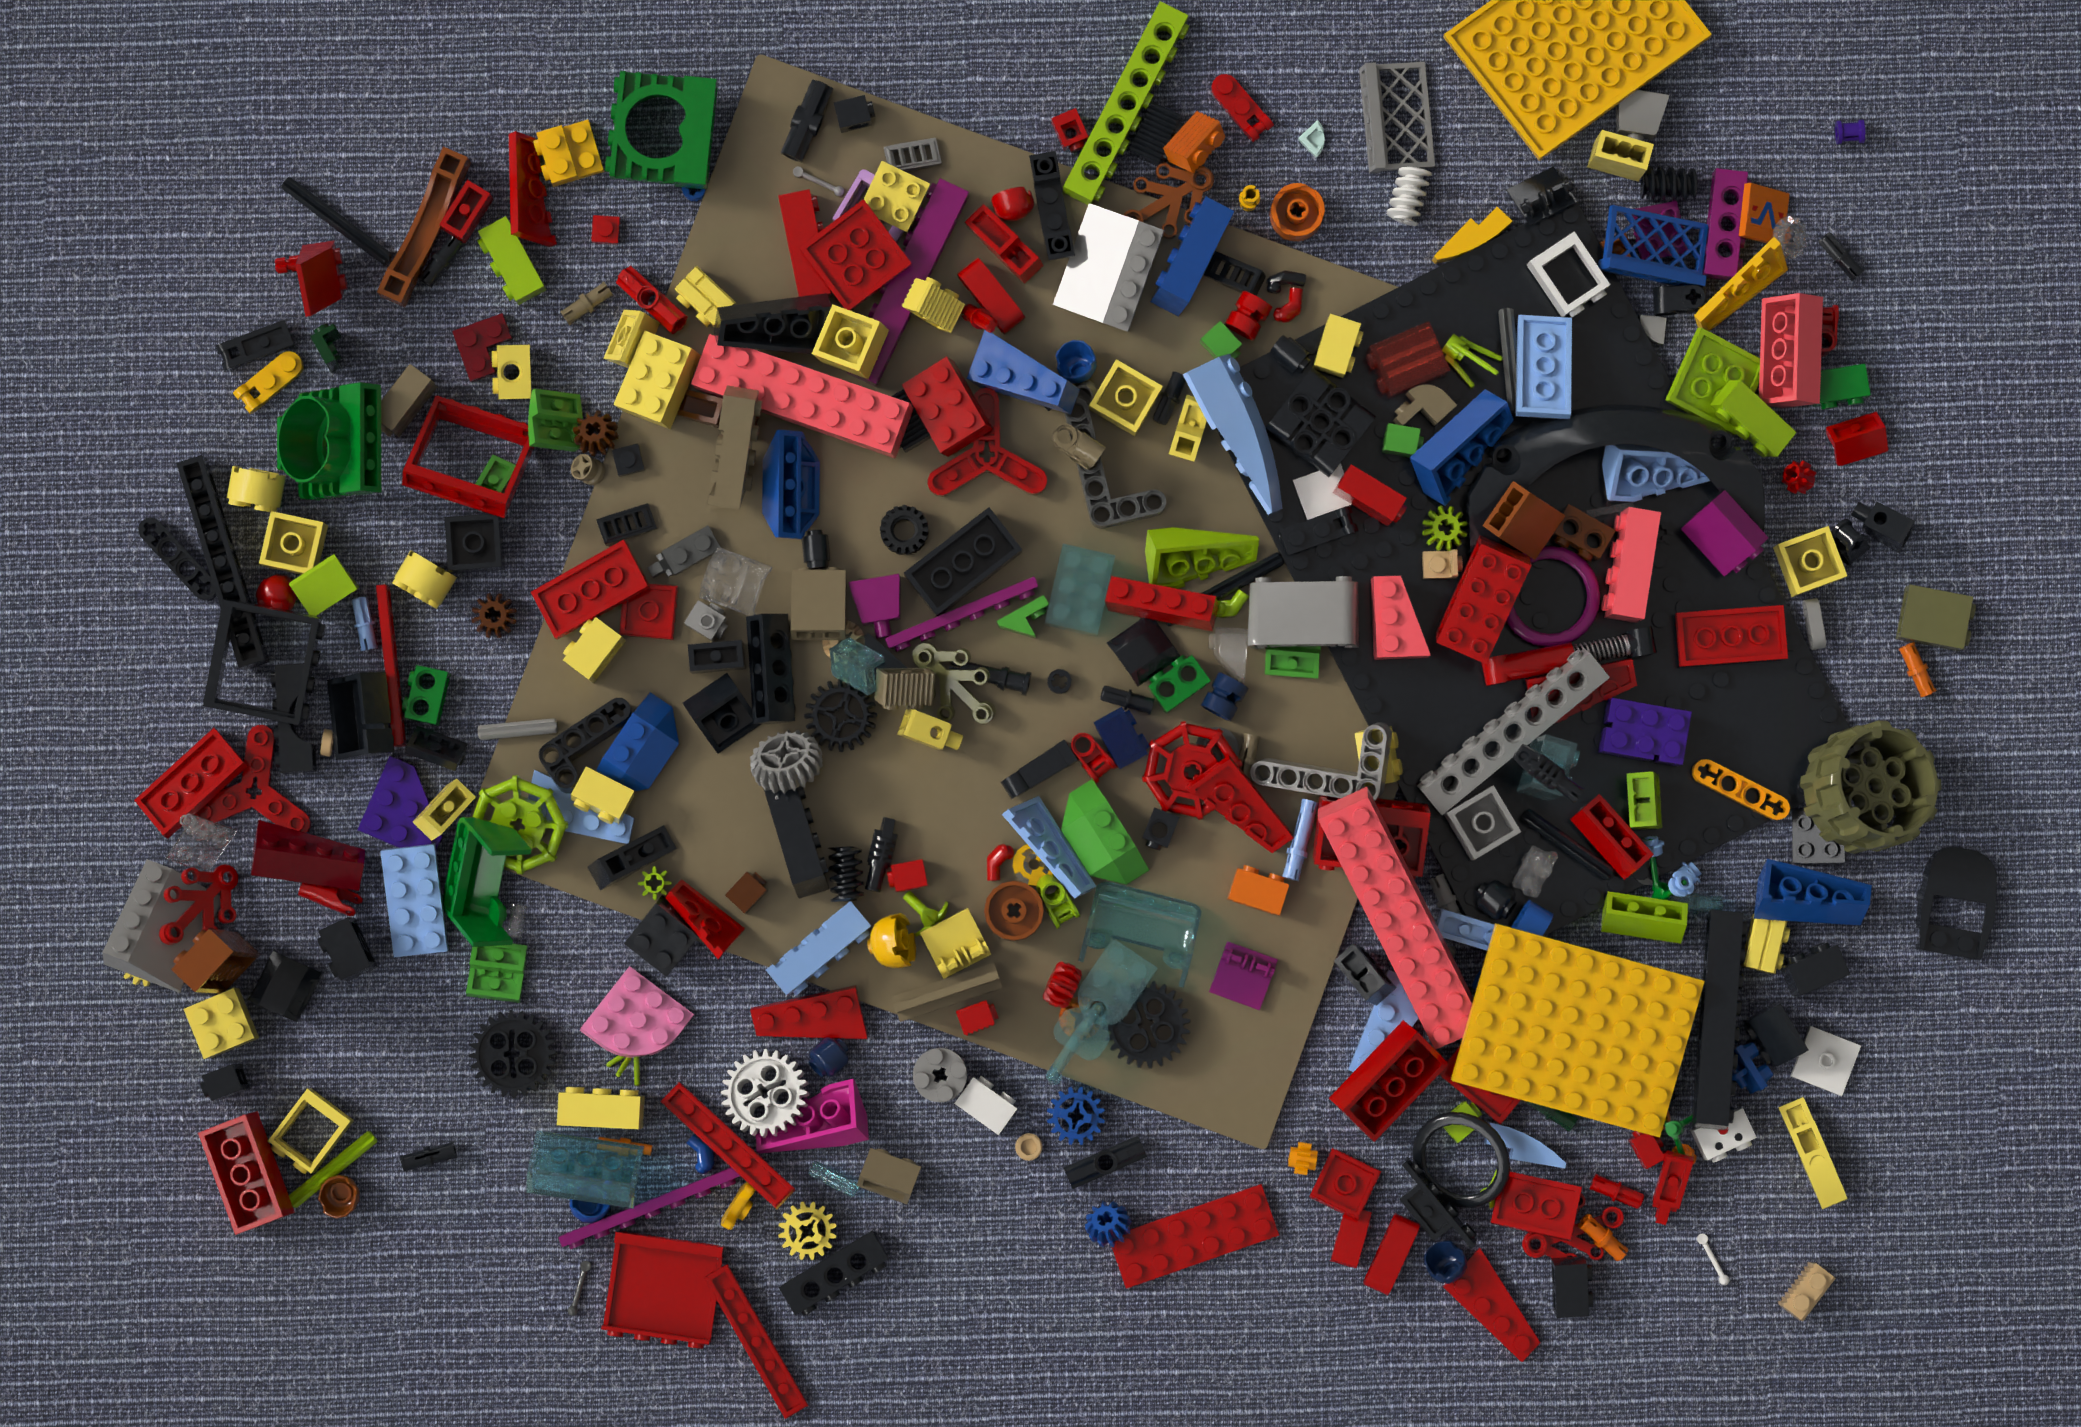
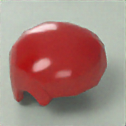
[991,187,1034,221]
[256,574,298,611]

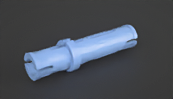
[1282,799,1319,881]

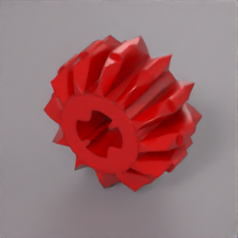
[1043,961,1082,1008]

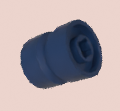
[1201,672,1249,722]

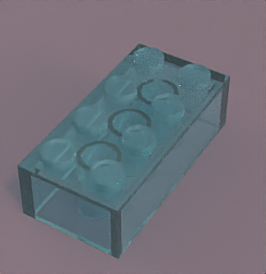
[1517,734,1580,801]
[526,1130,644,1209]

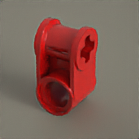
[1821,305,1839,357]
[1070,733,1117,784]

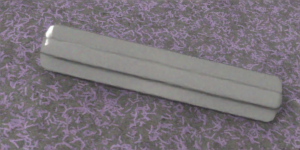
[478,718,558,740]

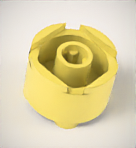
[227,466,286,512]
[392,550,457,609]

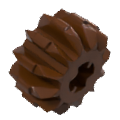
[573,410,619,457]
[471,593,517,639]

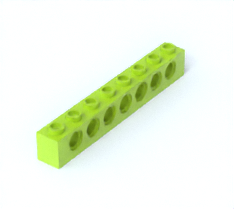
[1063,1,1190,205]

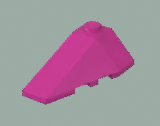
[756,1079,869,1153]

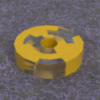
[1012,844,1053,886]

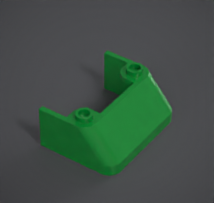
[443,817,532,947]

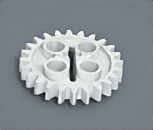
[721,1049,809,1138]

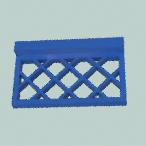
[1598,205,1709,287]

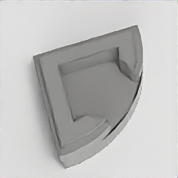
[1639,315,1667,345]

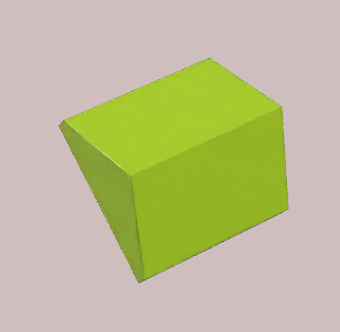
[289,554,359,616]

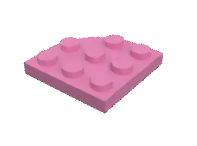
[580,966,694,1058]

